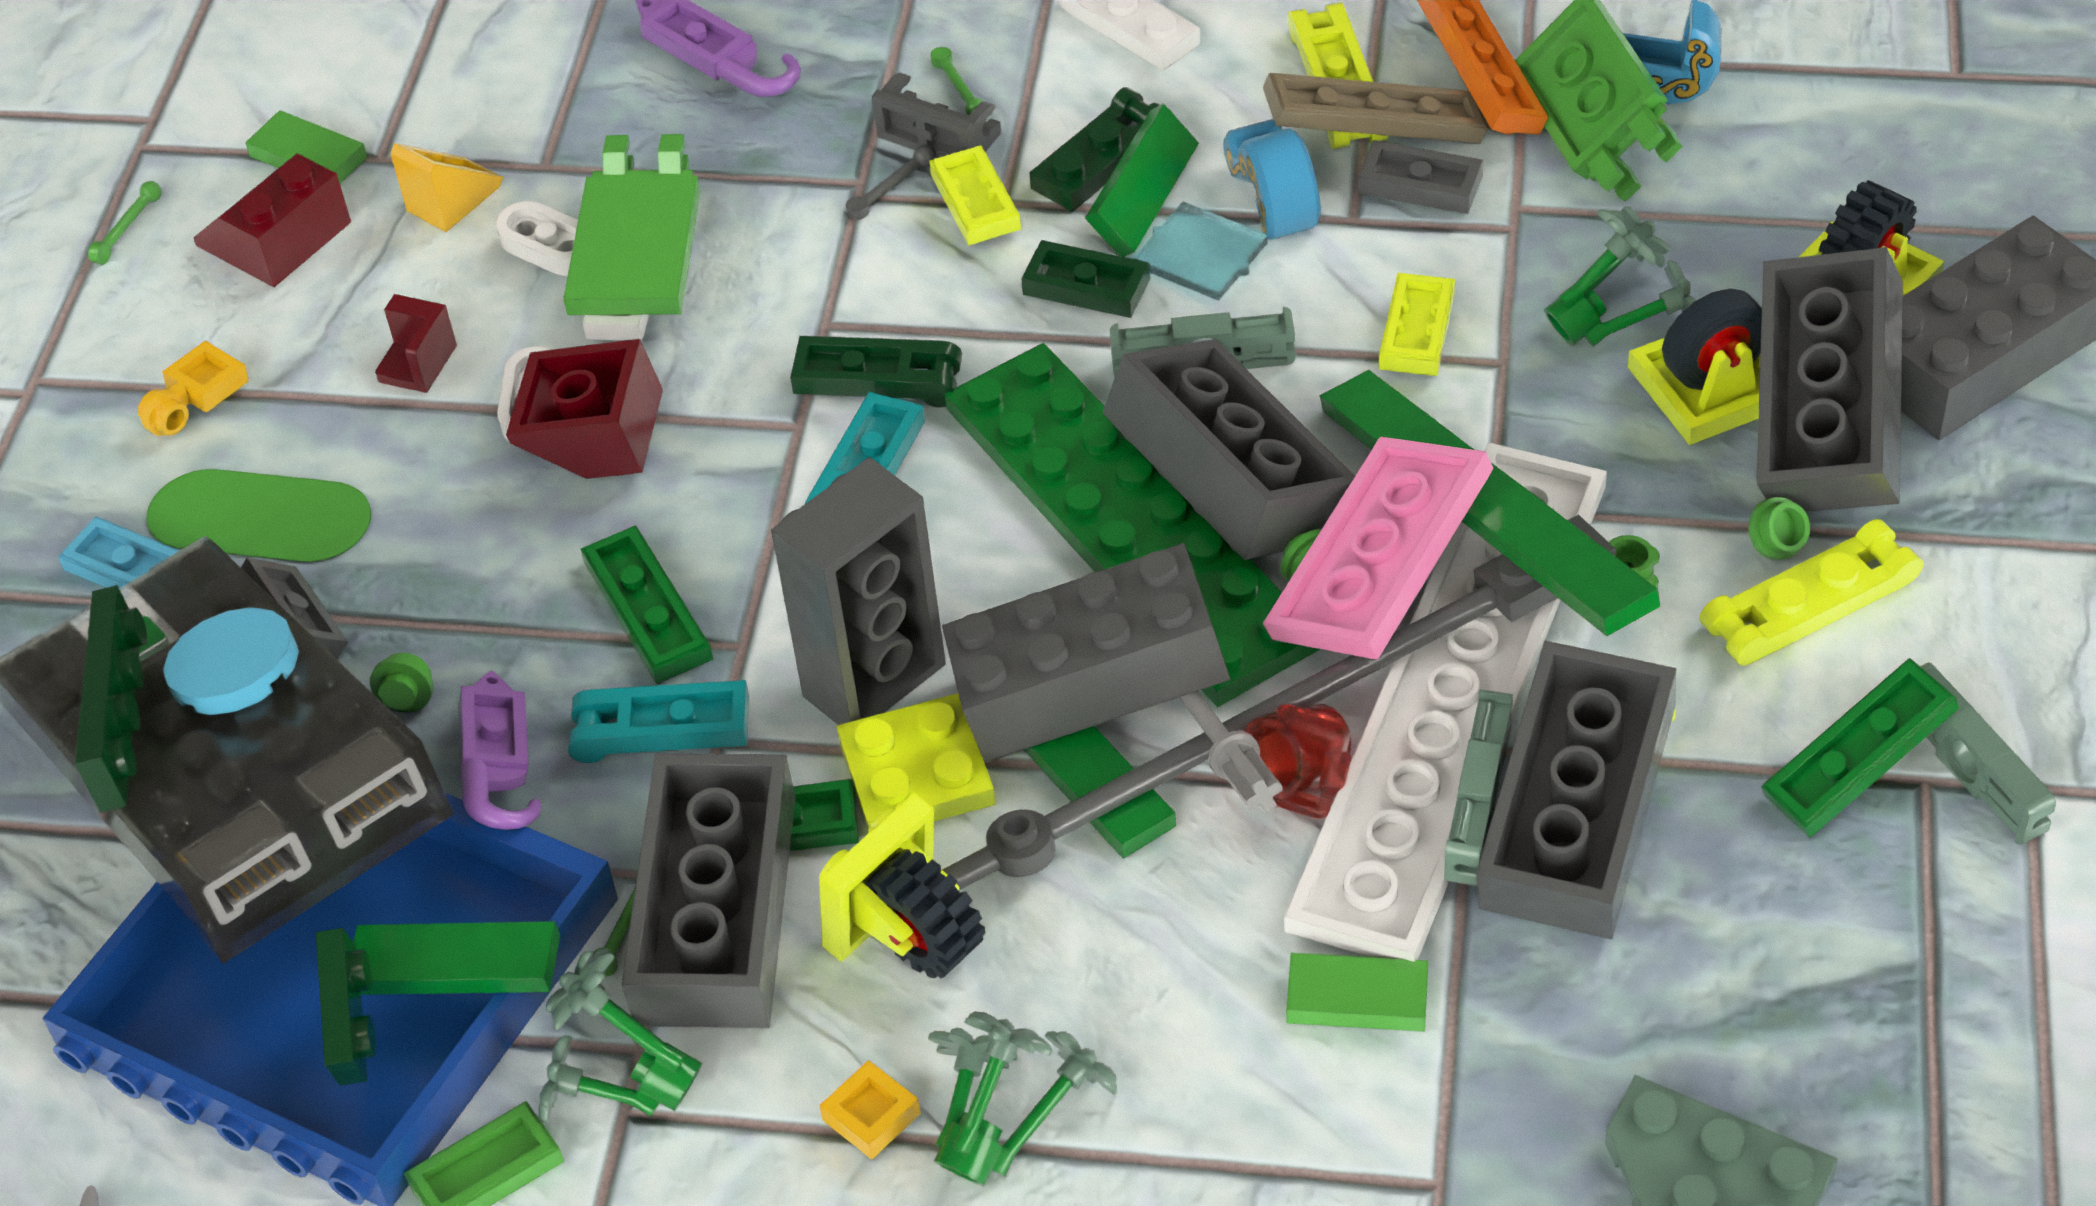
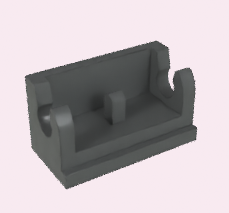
[872,72,1001,158]

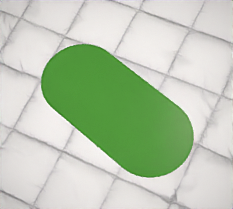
[147,469,371,562]

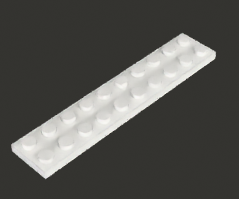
[1284,442,1607,962]

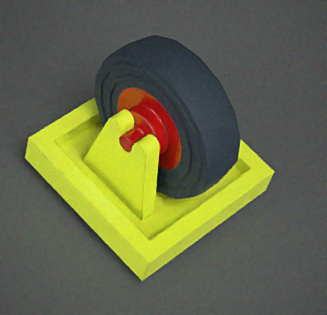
[1628,288,1762,445]

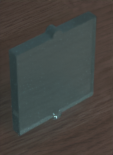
[1133,202,1268,301]

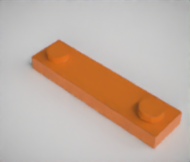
[1417,0,1548,135]

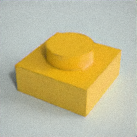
[819,1060,921,1160]

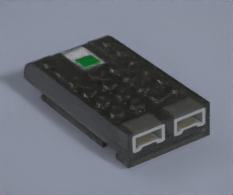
[0,536,454,964]

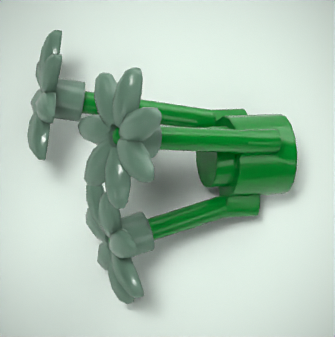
[1544,206,1696,347]
[538,948,703,1123]
[928,1011,1117,1186]

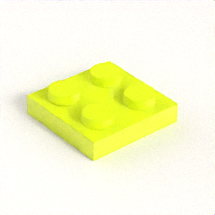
[836,693,996,830]

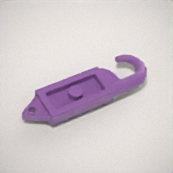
[635,0,801,97]
[458,671,541,830]

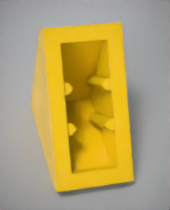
[390,143,503,232]

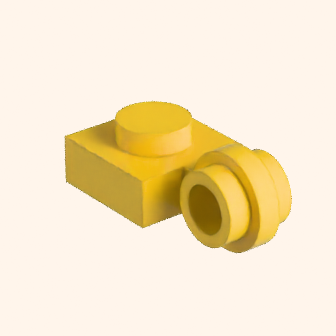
[138,340,249,436]

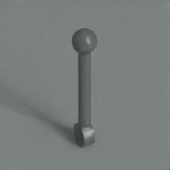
[846,145,935,220]

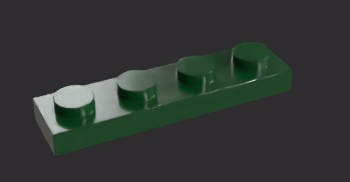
[75,585,147,813]

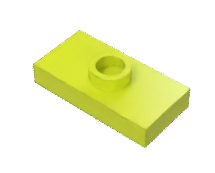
[929,145,1021,246]
[1379,273,1455,376]

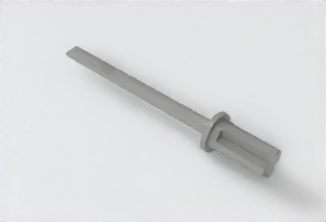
[1179,691,1283,812]

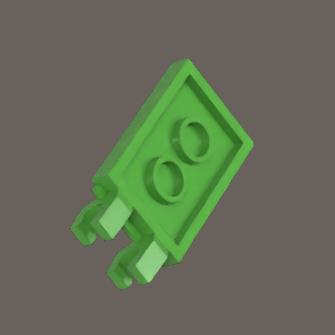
[1515,0,1683,202]
[563,134,701,315]

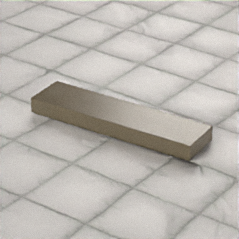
[1263,73,1487,143]

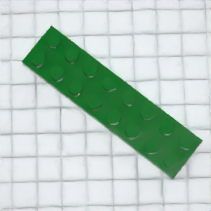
[945,342,1321,708]

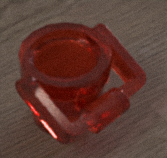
[1245,704,1351,819]

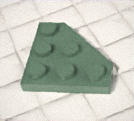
[1605,1075,1838,1206]

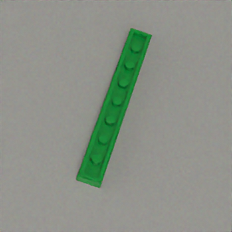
[1319,370,1661,636]

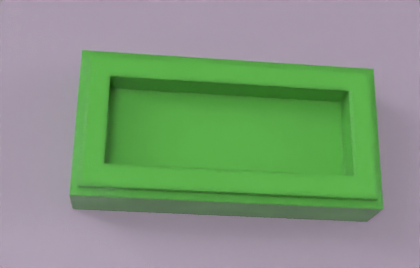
[245,110,367,184]
[1286,953,1428,1032]
[404,1101,564,1206]

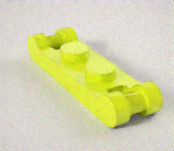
[1288,2,1388,149]
[1699,519,1924,666]

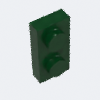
[1021,240,1150,318]
[315,928,376,1086]

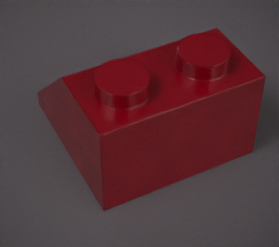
[193,153,351,287]
[506,339,663,479]

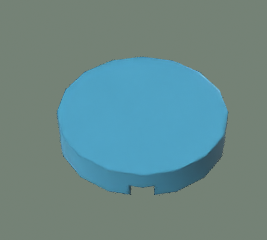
[163,607,299,715]

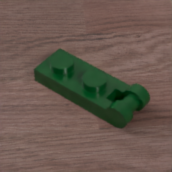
[1029,87,1172,212]
[790,336,963,408]

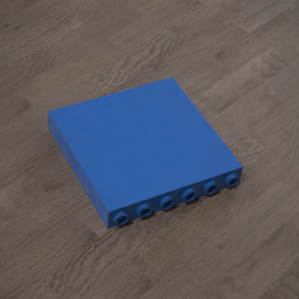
[42,726,618,1206]

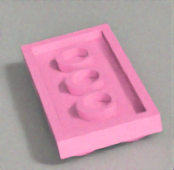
[1263,437,1494,660]

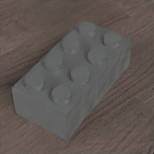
[1901,215,2096,441]
[1757,247,1903,512]
[1103,339,1355,560]
[771,457,946,725]
[942,543,1231,763]
[1476,641,1677,940]
[622,753,796,1028]

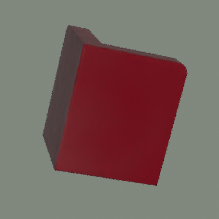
[375,294,457,393]

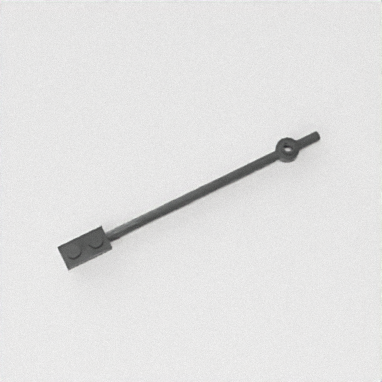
[942,514,1616,890]

